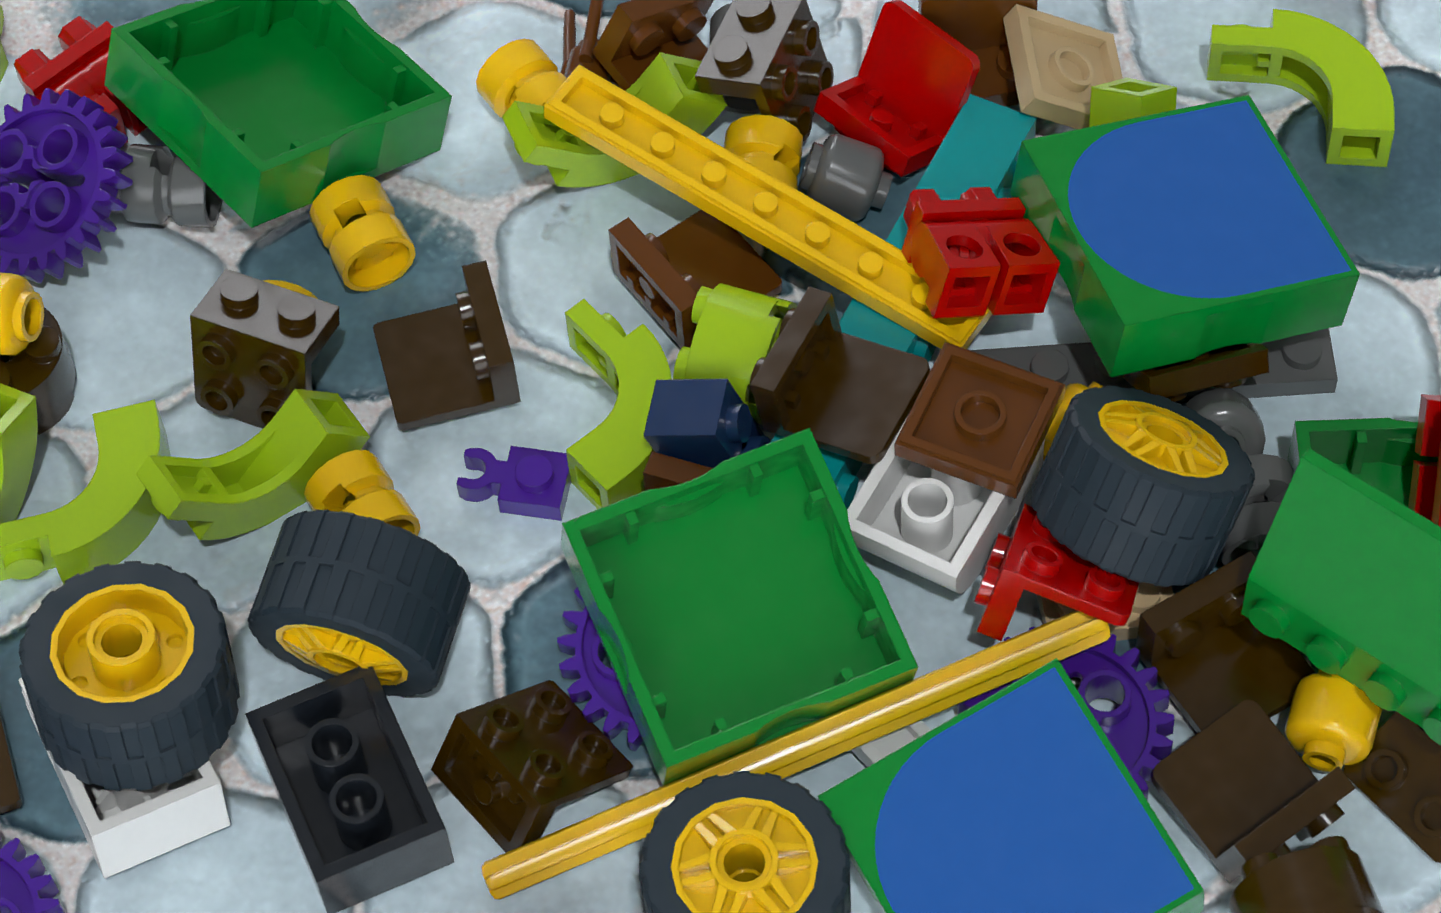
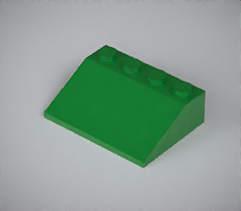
[1241,448,1441,745]

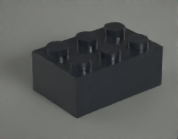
[245,666,454,913]

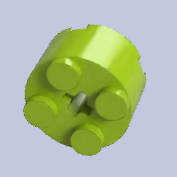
[673,283,797,425]

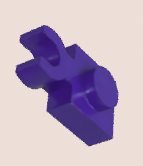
[456,446,571,521]

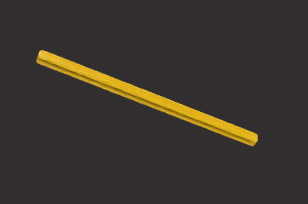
[481,610,1111,899]

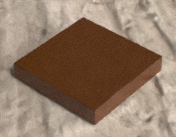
[894,342,1066,499]

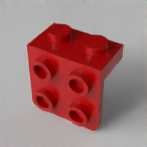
[813,0,980,177]
[973,503,1139,641]

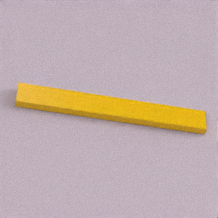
[544,65,992,349]

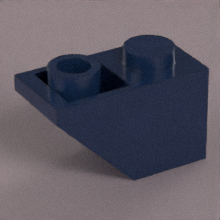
[643,379,771,468]

